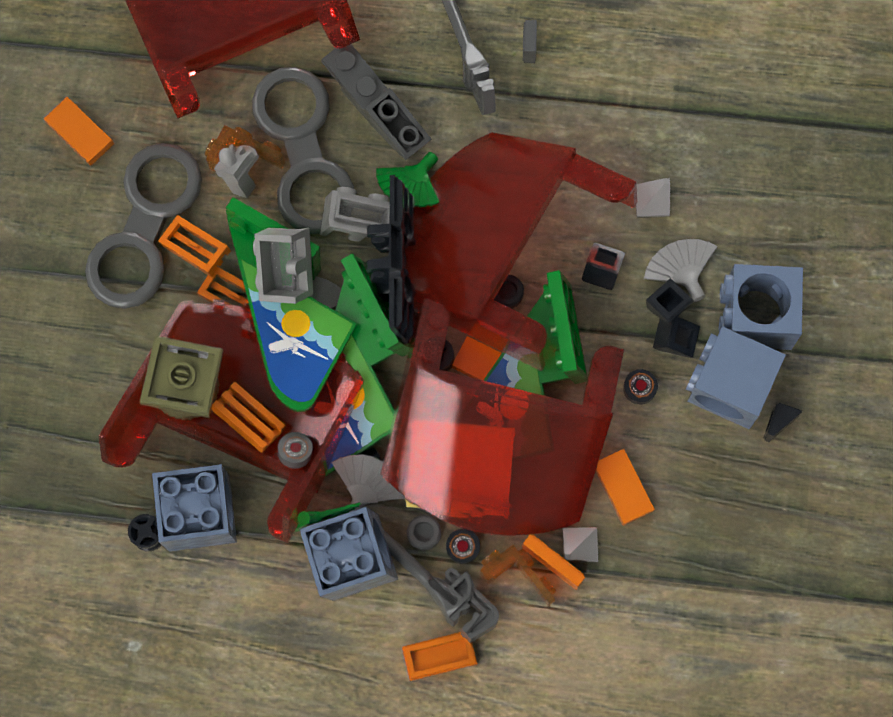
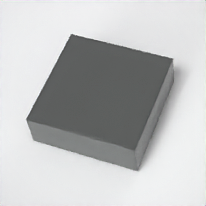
[522,20,537,63]

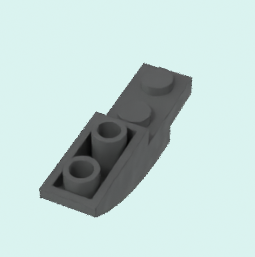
[321,39,432,160]

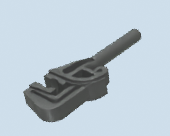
[442,0,496,115]
[383,530,499,643]

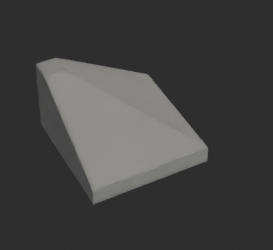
[635,178,670,217]
[563,527,598,563]

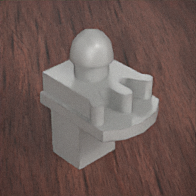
[214,144,259,198]

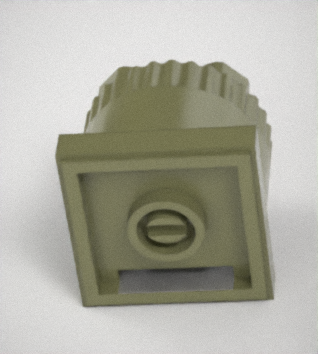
[140,336,224,420]

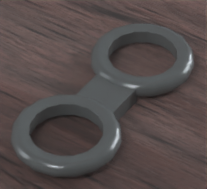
[252,67,354,235]
[85,143,202,309]

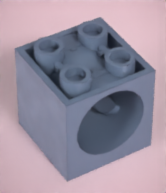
[719,264,803,350]
[685,326,786,429]
[152,464,237,552]
[300,507,398,601]

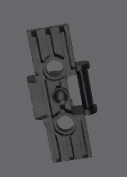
[367,175,416,344]

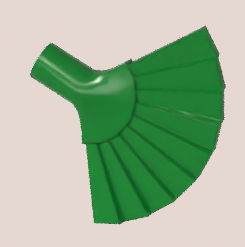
[376,152,440,208]
[290,502,361,532]

